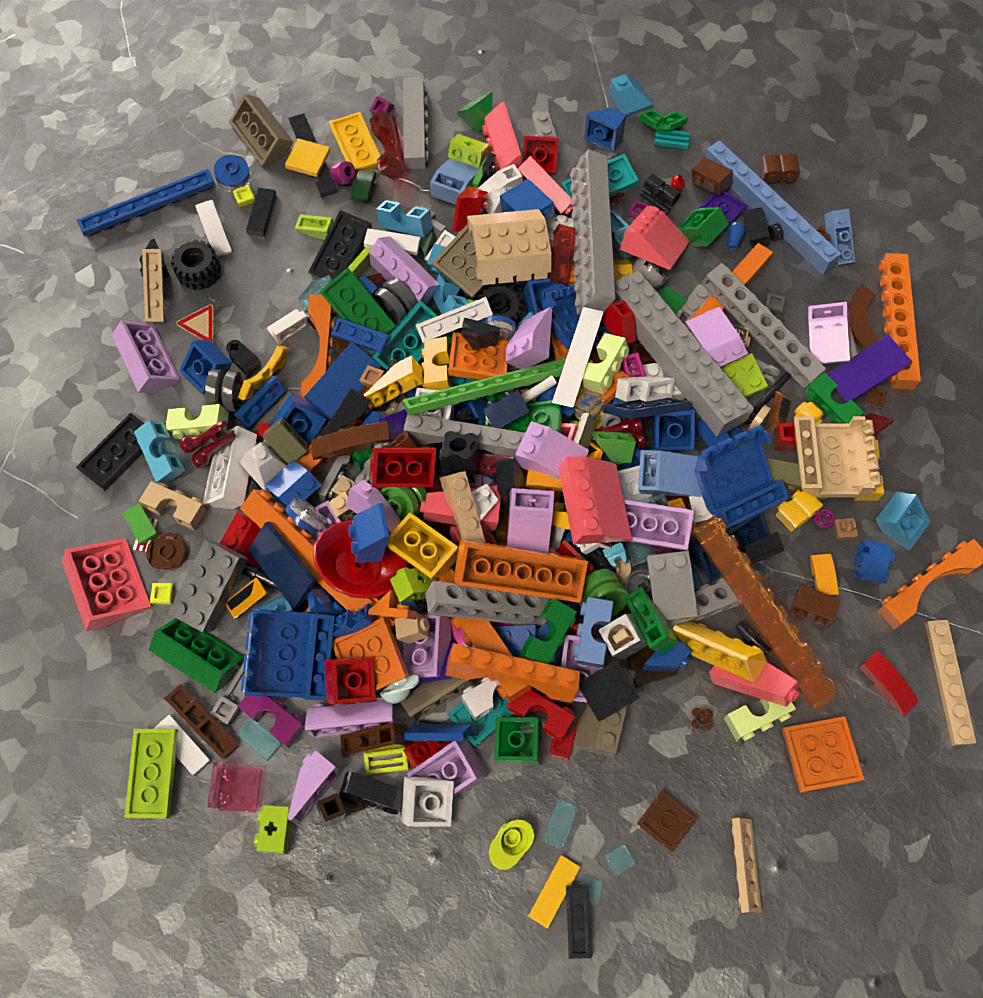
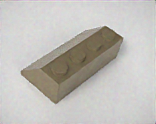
[229,94,294,166]
[572,666,636,758]
[400,677,483,724]

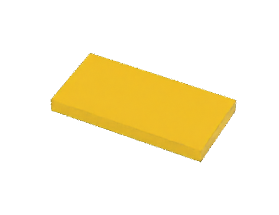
[329,112,384,174]

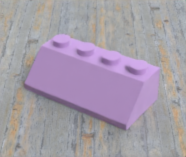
[369,236,440,305]
[111,320,181,393]
[624,500,694,551]
[305,698,396,738]

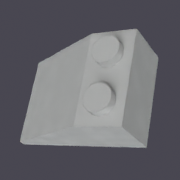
[647,551,698,621]

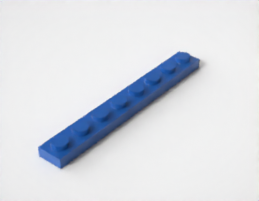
[77,169,215,237]

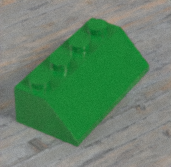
[149,618,245,693]

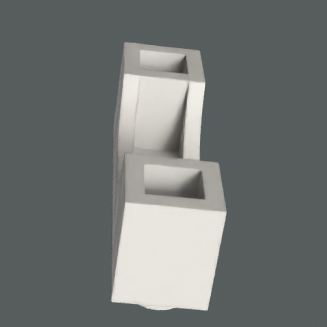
[462,656,528,721]

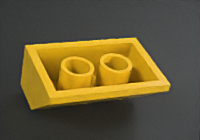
[386,513,459,580]

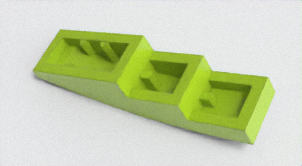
[295,214,365,249]

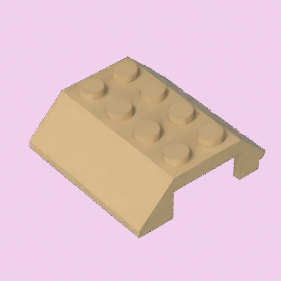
[467,209,551,285]
[794,416,882,497]

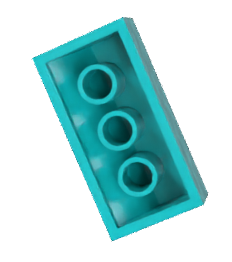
[370,301,439,372]

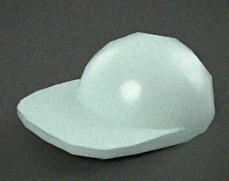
[380,675,419,704]

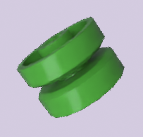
[380,487,427,521]
[580,569,629,618]

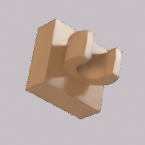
[359,365,385,388]
[833,518,858,541]

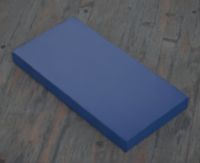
[304,342,381,419]

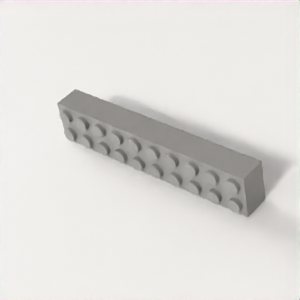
[570,149,615,315]
[612,271,754,436]

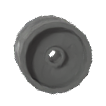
[371,277,417,325]
[205,369,243,412]

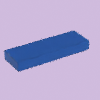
[331,318,390,354]
[234,376,287,429]
[404,724,472,741]

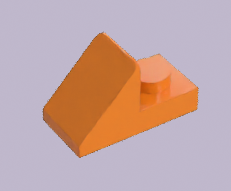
[368,591,417,620]

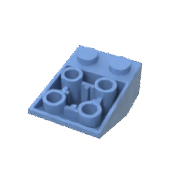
[430,158,479,205]
[638,450,701,497]

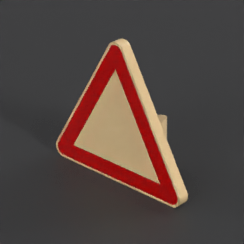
[176,304,213,343]

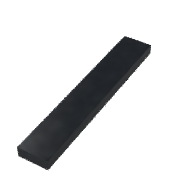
[288,113,337,198]

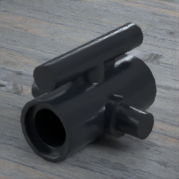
[639,174,681,215]

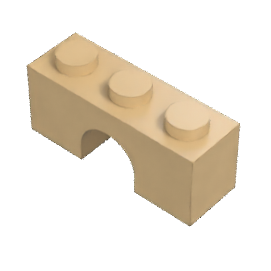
[139,482,206,531]

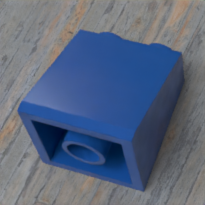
[500,179,555,220]
[649,408,695,450]

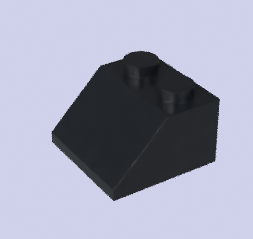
[579,660,639,722]

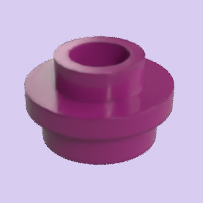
[814,509,835,528]

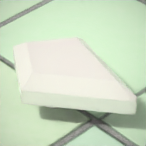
[471,483,498,522]

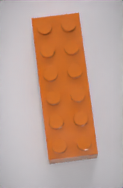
[453,539,588,603]

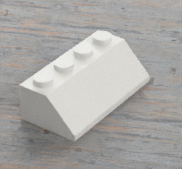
[203,426,257,509]

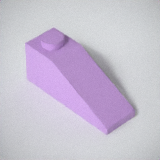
[346,480,401,535]

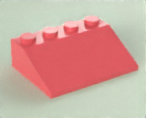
[620,206,690,270]
[558,456,632,544]
[62,538,151,631]

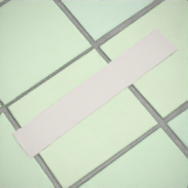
[552,307,604,407]

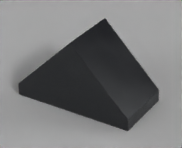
[461,317,501,351]

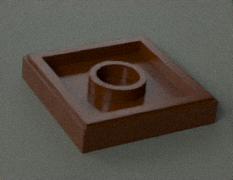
[636,789,698,854]

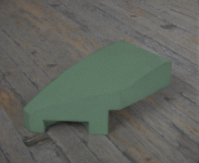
[411,231,434,257]

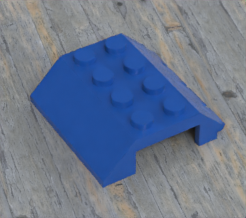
[543,284,612,349]
[694,425,789,528]
[241,609,335,701]

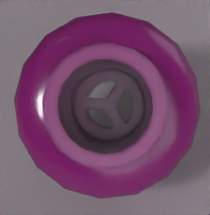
[330,161,356,185]

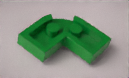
[640,108,688,131]

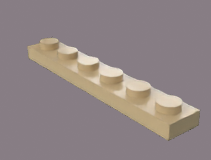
[925,620,976,746]

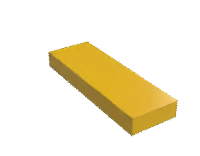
[528,855,580,929]

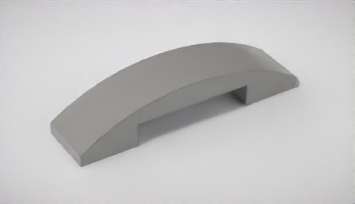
[210,650,249,725]

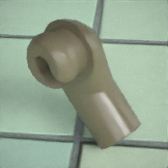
[375,402,399,416]

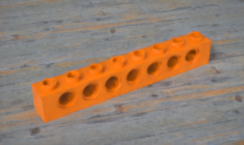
[879,253,921,390]

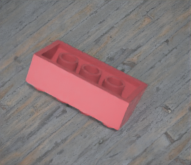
[482,102,521,173]

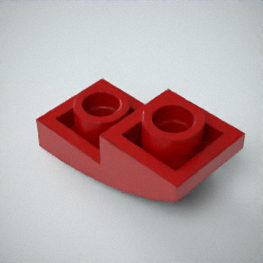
[403,741,451,769]

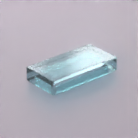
[235,718,282,762]
[541,799,578,851]

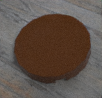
[146,533,188,572]

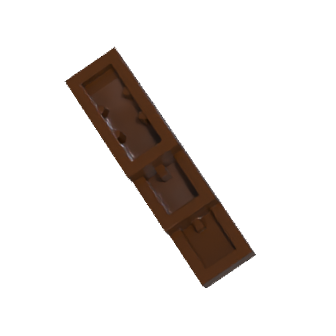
[311,421,390,460]
[164,684,239,759]

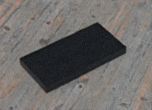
[308,210,372,283]
[76,413,145,491]

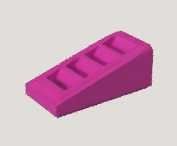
[620,353,646,377]

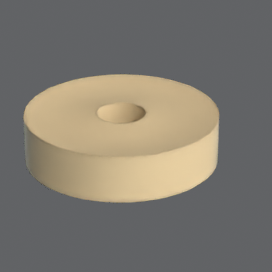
[748,405,772,431]

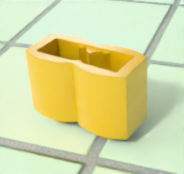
[775,489,823,532]

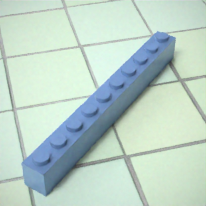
[705,140,841,275]

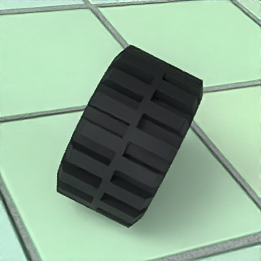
[171,240,221,290]
[478,284,523,325]

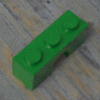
[804,373,864,424]
[519,598,577,665]

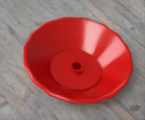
[313,520,407,599]

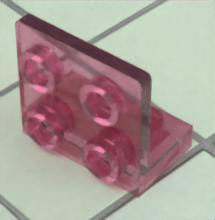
[207,762,262,813]

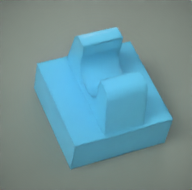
[603,542,628,568]

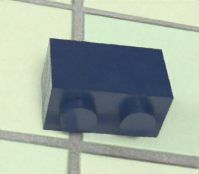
[483,389,530,428]

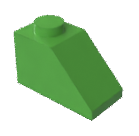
[592,431,636,464]

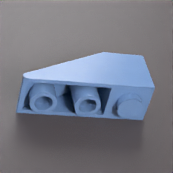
[824,209,855,265]

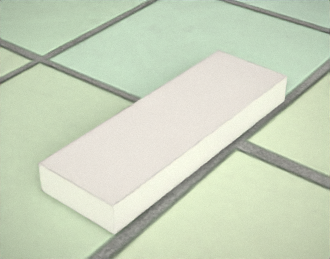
[364,229,421,255]
[154,715,211,776]

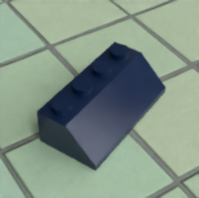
[688,512,770,583]

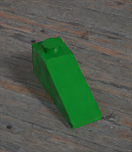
[625,587,679,655]

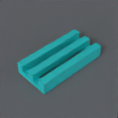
[654,130,690,150]

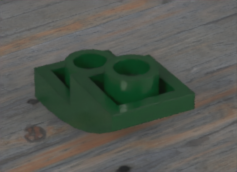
[351,170,376,202]

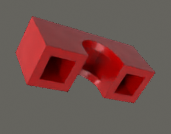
[506,686,575,743]

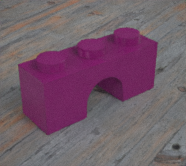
[237,695,305,748]

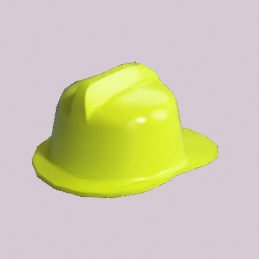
[489,819,534,870]

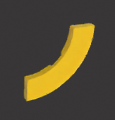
[238,346,291,400]

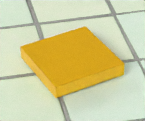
[285,139,330,177]

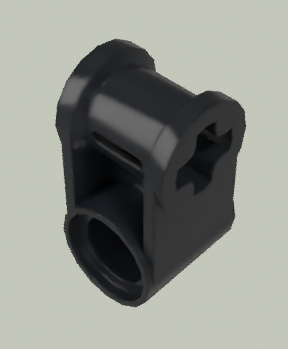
[226,340,261,375]

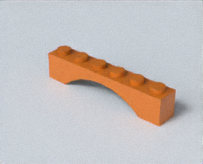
[300,294,336,407]
[878,539,983,630]
[445,643,580,703]

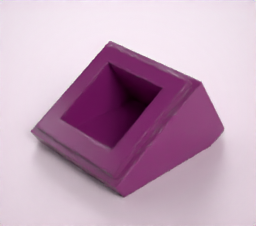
[369,96,394,119]

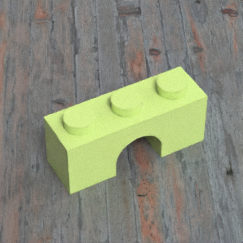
[581,333,629,394]
[165,404,229,439]
[724,699,796,742]

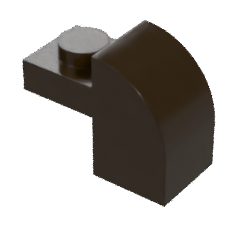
[316,793,365,826]

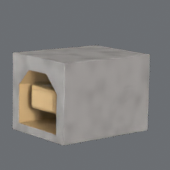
[599,614,648,659]

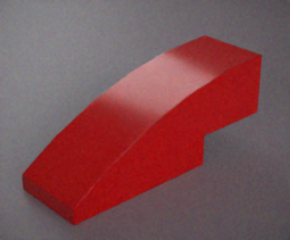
[859,650,919,716]

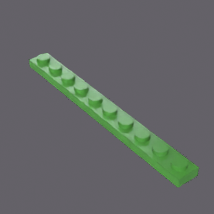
[402,358,593,416]

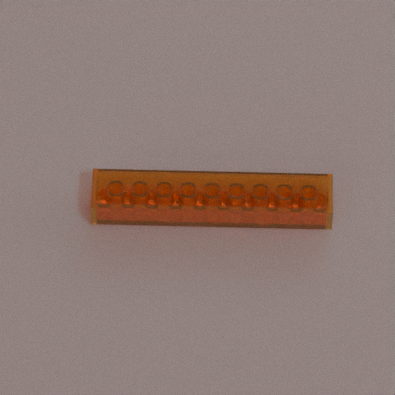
[692,515,838,710]

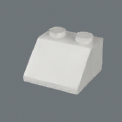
[401,777,454,827]

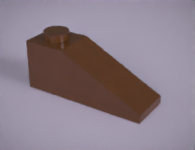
[340,722,409,757]

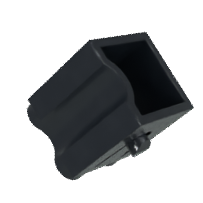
[439,431,481,483]

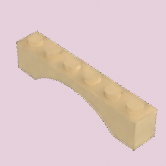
[440,471,486,543]

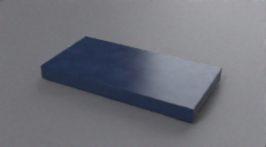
[606,398,692,419]
[248,522,317,609]

